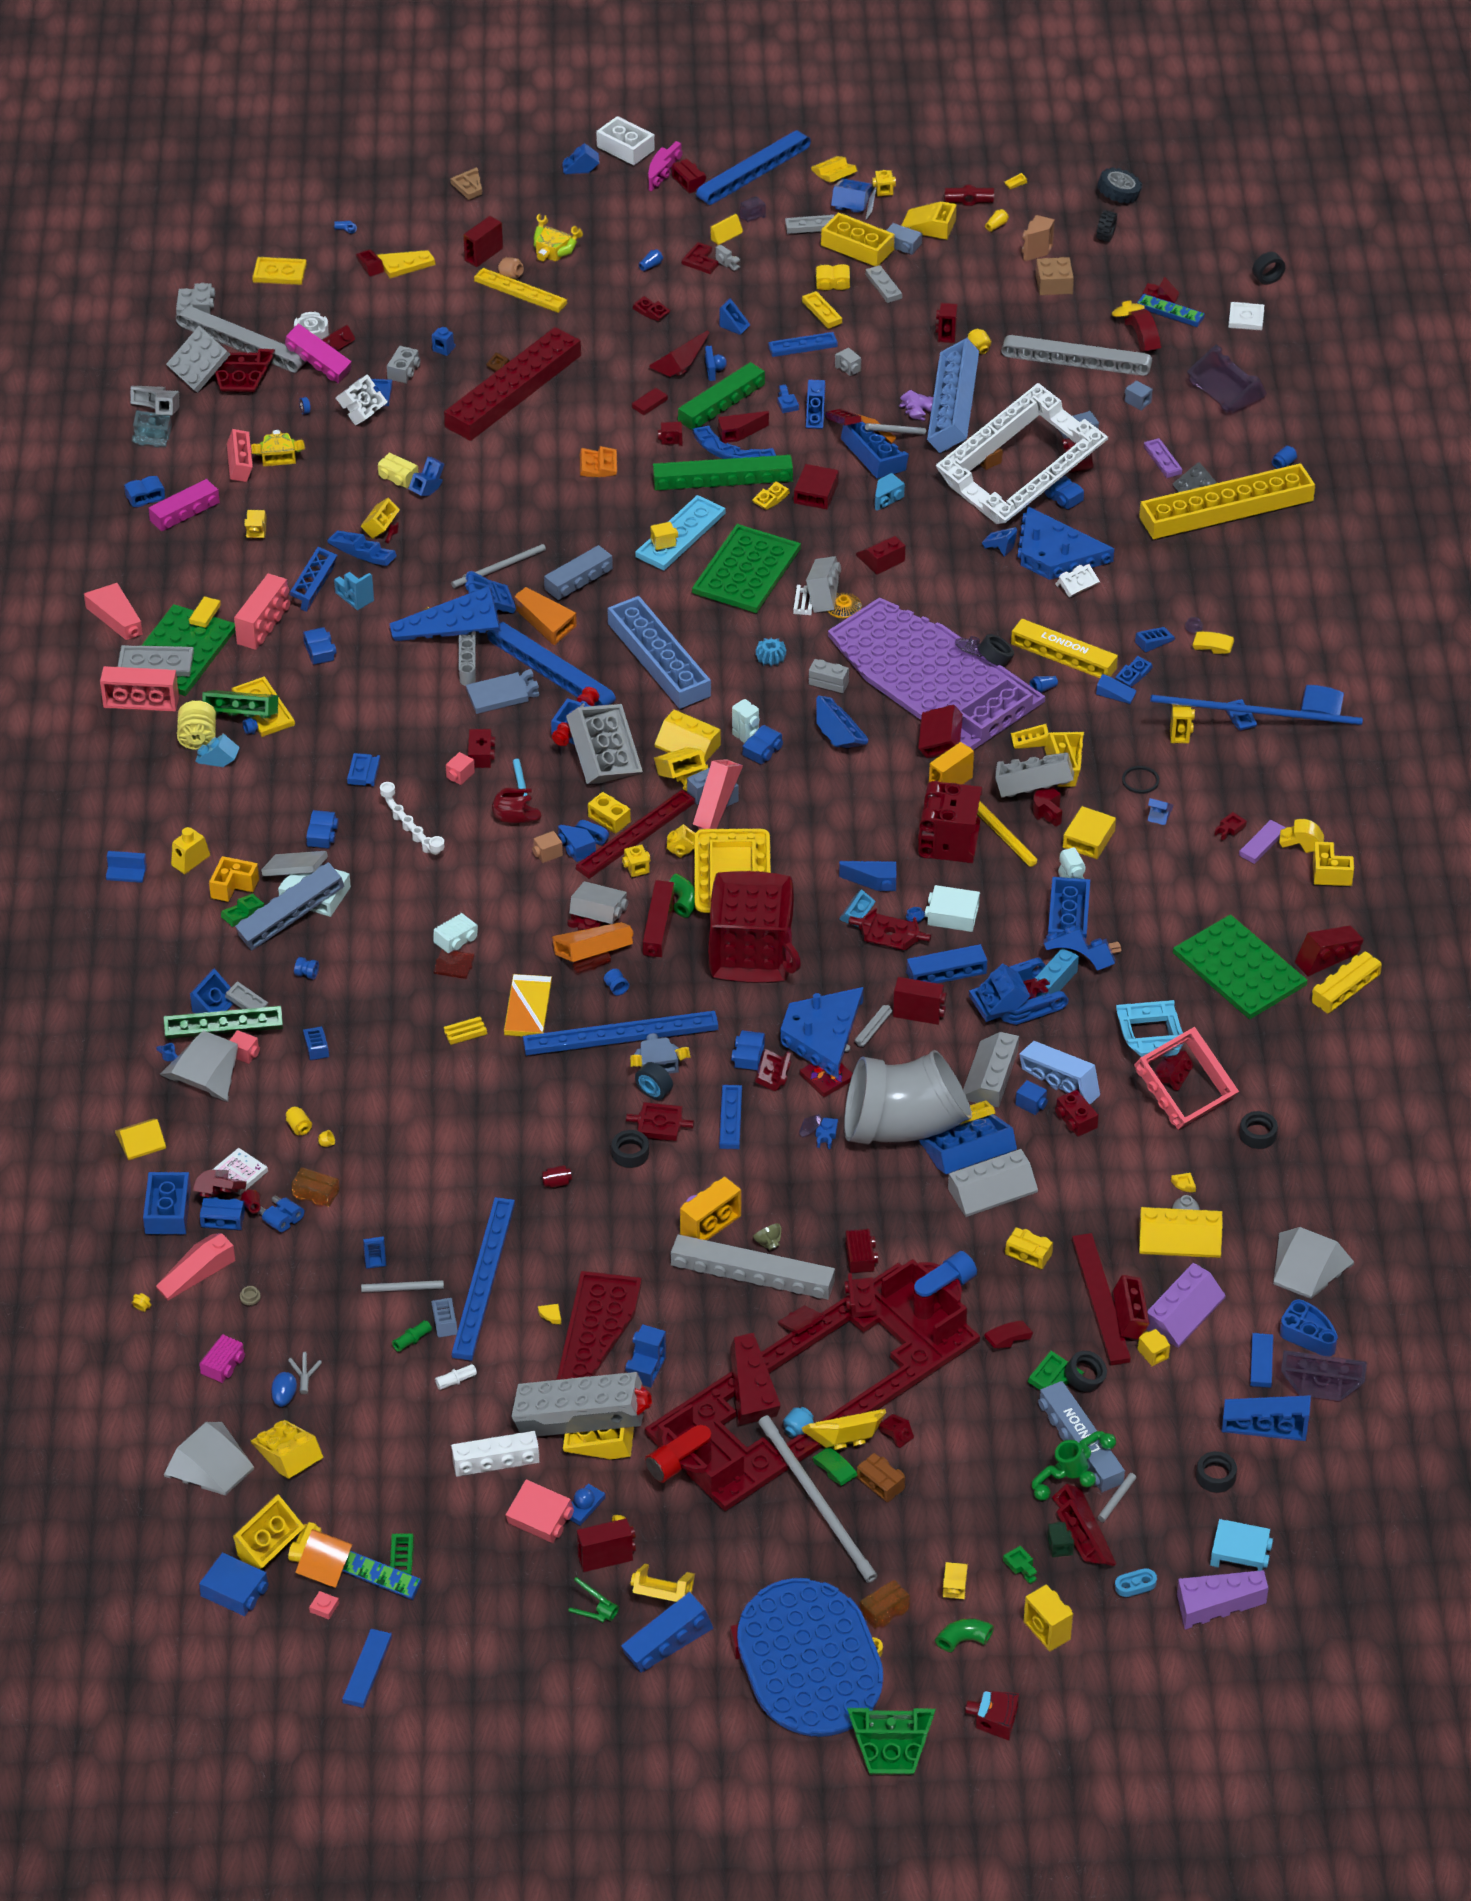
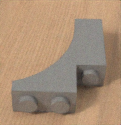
[131,386,179,415]

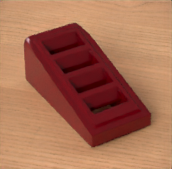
[356,249,384,276]

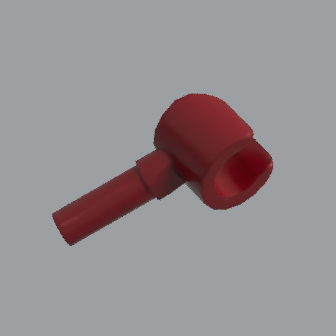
[385,522,399,543]

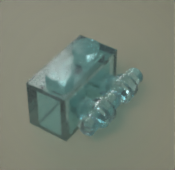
[132,410,172,447]

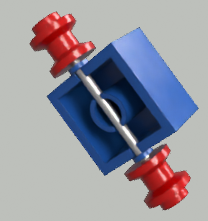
[551,687,600,746]

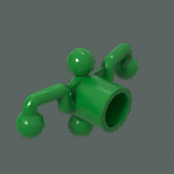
[1032,1431,1116,1501]

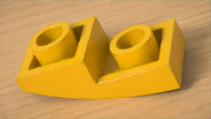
[752,481,790,510]
[1192,632,1234,654]

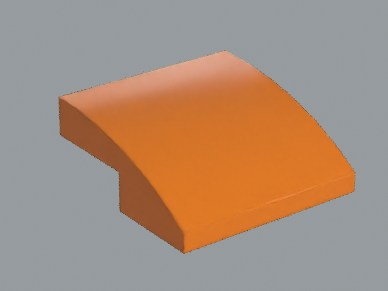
[580,446,617,477]
[295,1529,353,1588]

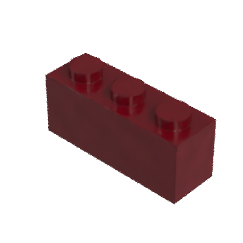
[1113,1275,1150,1340]

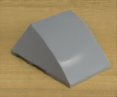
[160,1031,238,1102]
[1273,1227,1354,1299]
[164,1422,254,1495]

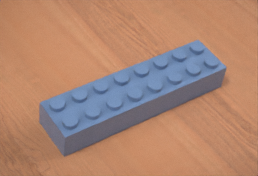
[927,338,979,453]
[608,596,711,709]

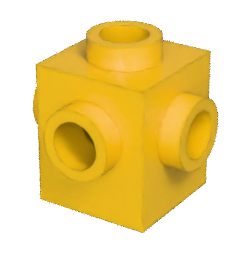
[872,170,896,196]
[667,824,695,858]
[622,845,651,877]

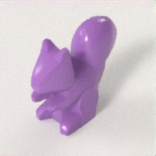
[899,390,933,421]

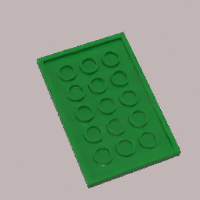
[692,524,801,613]
[141,604,236,696]
[1173,914,1308,1020]

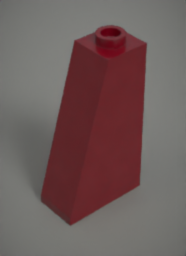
[643,880,675,958]

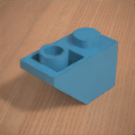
[875,473,905,511]
[195,734,240,767]

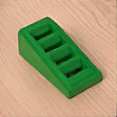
[390,1534,415,1575]

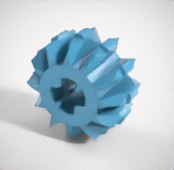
[756,637,786,667]

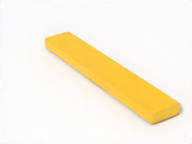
[474,268,567,313]

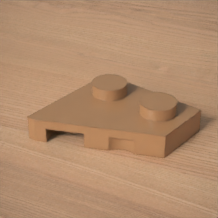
[451,167,482,200]

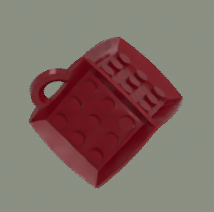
[708,871,801,982]

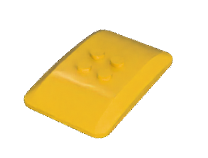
[695,829,771,913]

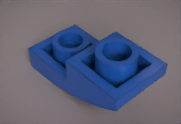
[1115,656,1153,687]

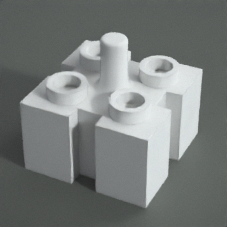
[335,374,387,426]

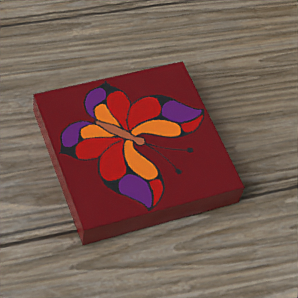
[800,1063,853,1097]

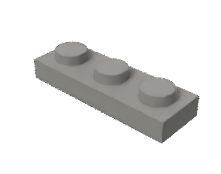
[785,215,834,234]
[865,265,902,303]

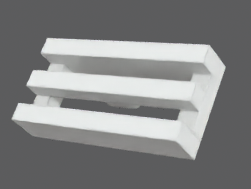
[794,585,812,615]

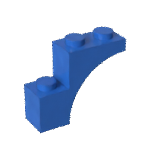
[1044,925,1115,971]

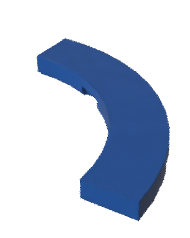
[693,426,776,459]

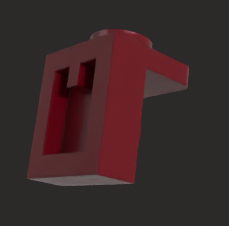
[878,1414,914,1448]

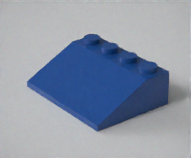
[919,1114,1017,1174]

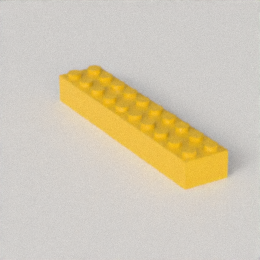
[1139,463,1315,539]

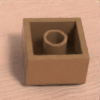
[1036,257,1074,295]

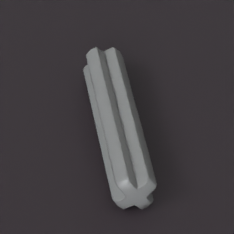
[855,1005,892,1047]

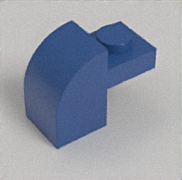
[408,457,444,496]

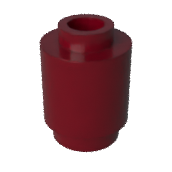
[542,1165,572,1188]

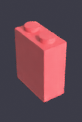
[506,1479,574,1543]

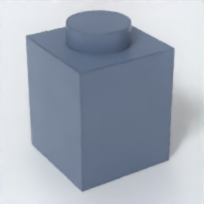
[1125,381,1153,410]

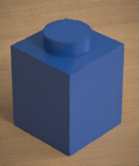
[1016,1080,1048,1115]

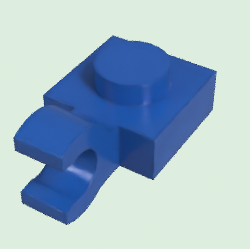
[777,385,799,413]

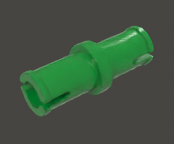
[392,1320,432,1352]

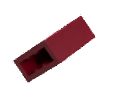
[463,216,503,267]
[794,464,839,510]
[918,704,963,758]
[893,977,947,1025]
[577,1518,636,1572]

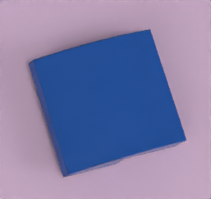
[1301,685,1344,715]

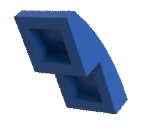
[1226,699,1257,730]

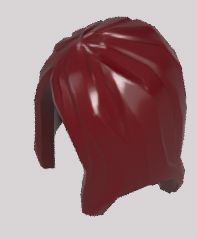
[492,788,542,823]

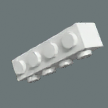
[451,1431,539,1477]

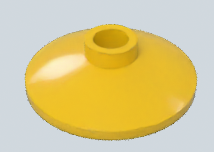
[1112,300,1145,317]

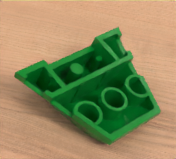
[847,1708,936,1775]

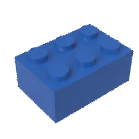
[143,1172,191,1234]

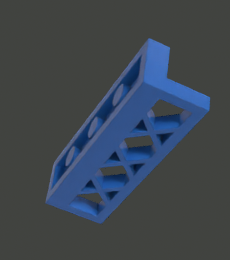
[289,547,337,612]

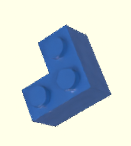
[625,1324,666,1388]

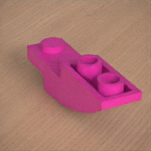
[648,141,682,192]

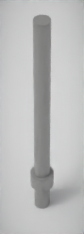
[451,544,546,588]

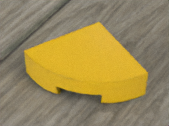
[1171,1173,1196,1192]
[538,1304,561,1324]

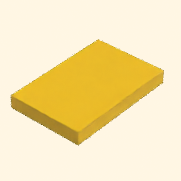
[253,257,307,285]

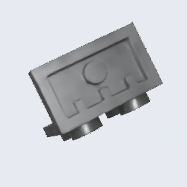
[1173,462,1217,492]

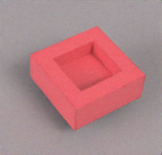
[309,1591,339,1619]

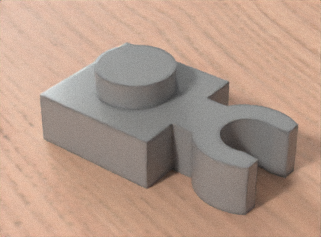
[716,245,740,271]

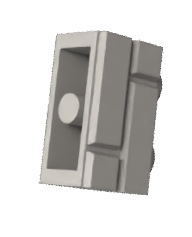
[809,659,849,693]

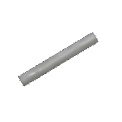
[1097,1473,1136,1522]

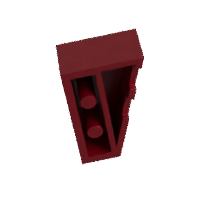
[1295,925,1364,976]

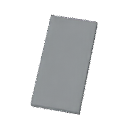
[118,645,194,676]

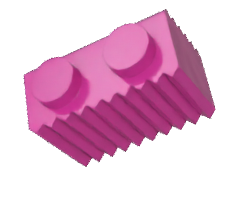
[200,1334,245,1383]

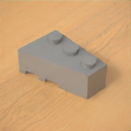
[806,556,841,613]

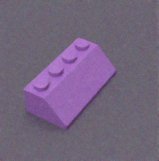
[1147,1263,1225,1348]

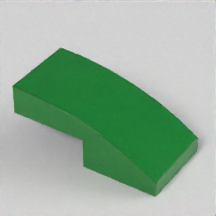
[221,894,264,927]
[813,1447,857,1486]

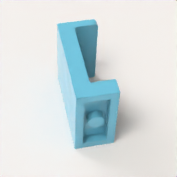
[1210,1519,1273,1571]

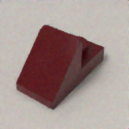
[1143,277,1179,304]

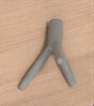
[288,1352,322,1394]

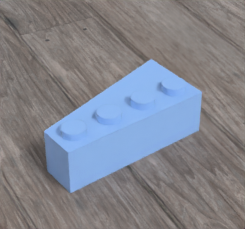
[1019,1041,1100,1104]

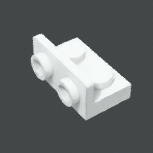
[1056,564,1100,598]

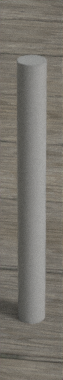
[865,423,926,435]
[361,1280,444,1293]

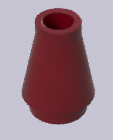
[240,1189,261,1213]

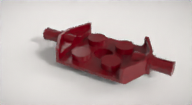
[849,908,932,950]

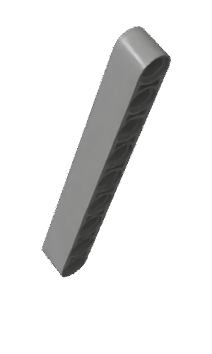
[176,306,307,372]
[1001,335,1152,376]

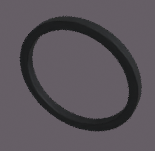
[1122,766,1159,794]

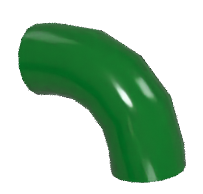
[669,873,695,918]
[935,1619,994,1652]

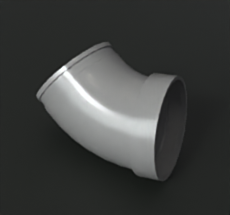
[844,1050,972,1144]

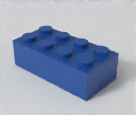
[1048,877,1090,949]

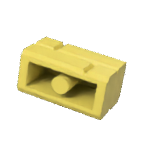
[378,453,418,488]

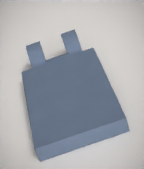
[466,669,539,714]

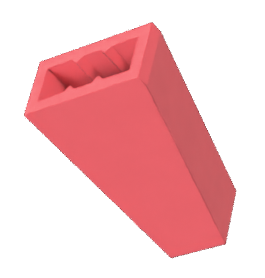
[84,583,143,640]
[693,759,743,830]

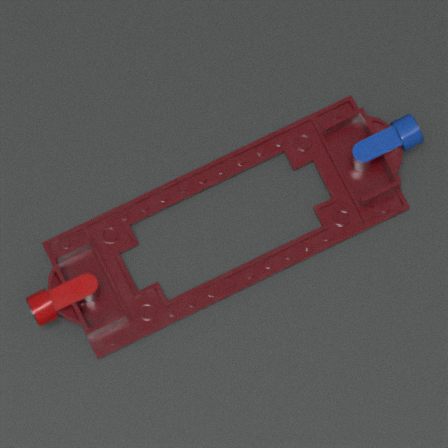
[645,1251,980,1511]

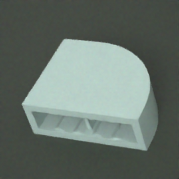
[278,869,351,917]

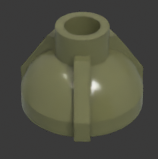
[753,1223,781,1251]

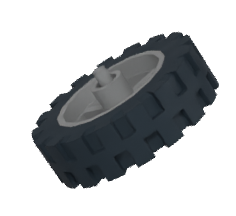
[1097,167,1142,203]

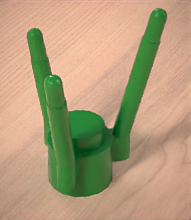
[568,1577,619,1623]

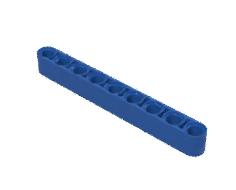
[696,130,811,205]
[487,622,616,706]

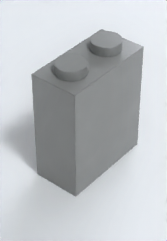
[569,881,628,924]

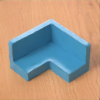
[334,572,374,610]

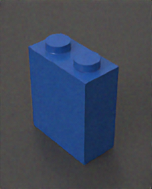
[199,1552,269,1616]

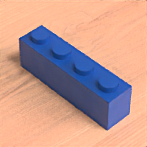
[906,944,987,983]

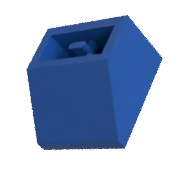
[977,963,1030,1015]

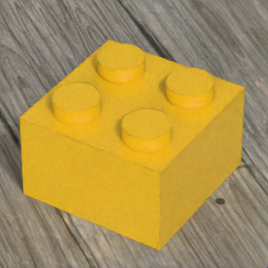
[1024,1584,1073,1651]

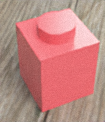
[446,752,475,785]
[229,1030,260,1064]

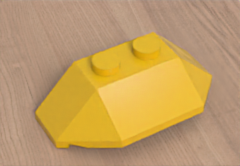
[802,1409,886,1450]

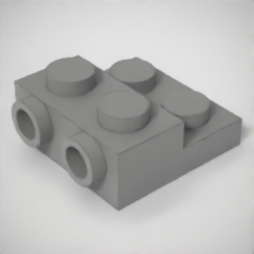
[176,283,215,315]

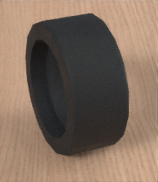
[1252,252,1286,285]
[978,634,1014,667]
[1239,1111,1278,1149]
[611,1130,649,1168]
[1065,1350,1107,1392]
[1196,1451,1237,1493]

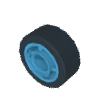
[635,1062,673,1100]

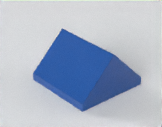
[190,968,233,1013]

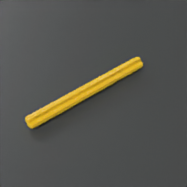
[977,801,1037,867]

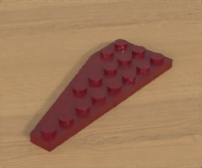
[557,1271,642,1380]

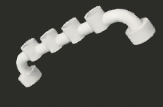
[380,782,445,855]

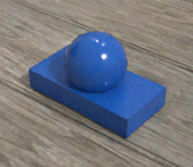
[705,346,727,381]
[569,1484,606,1526]

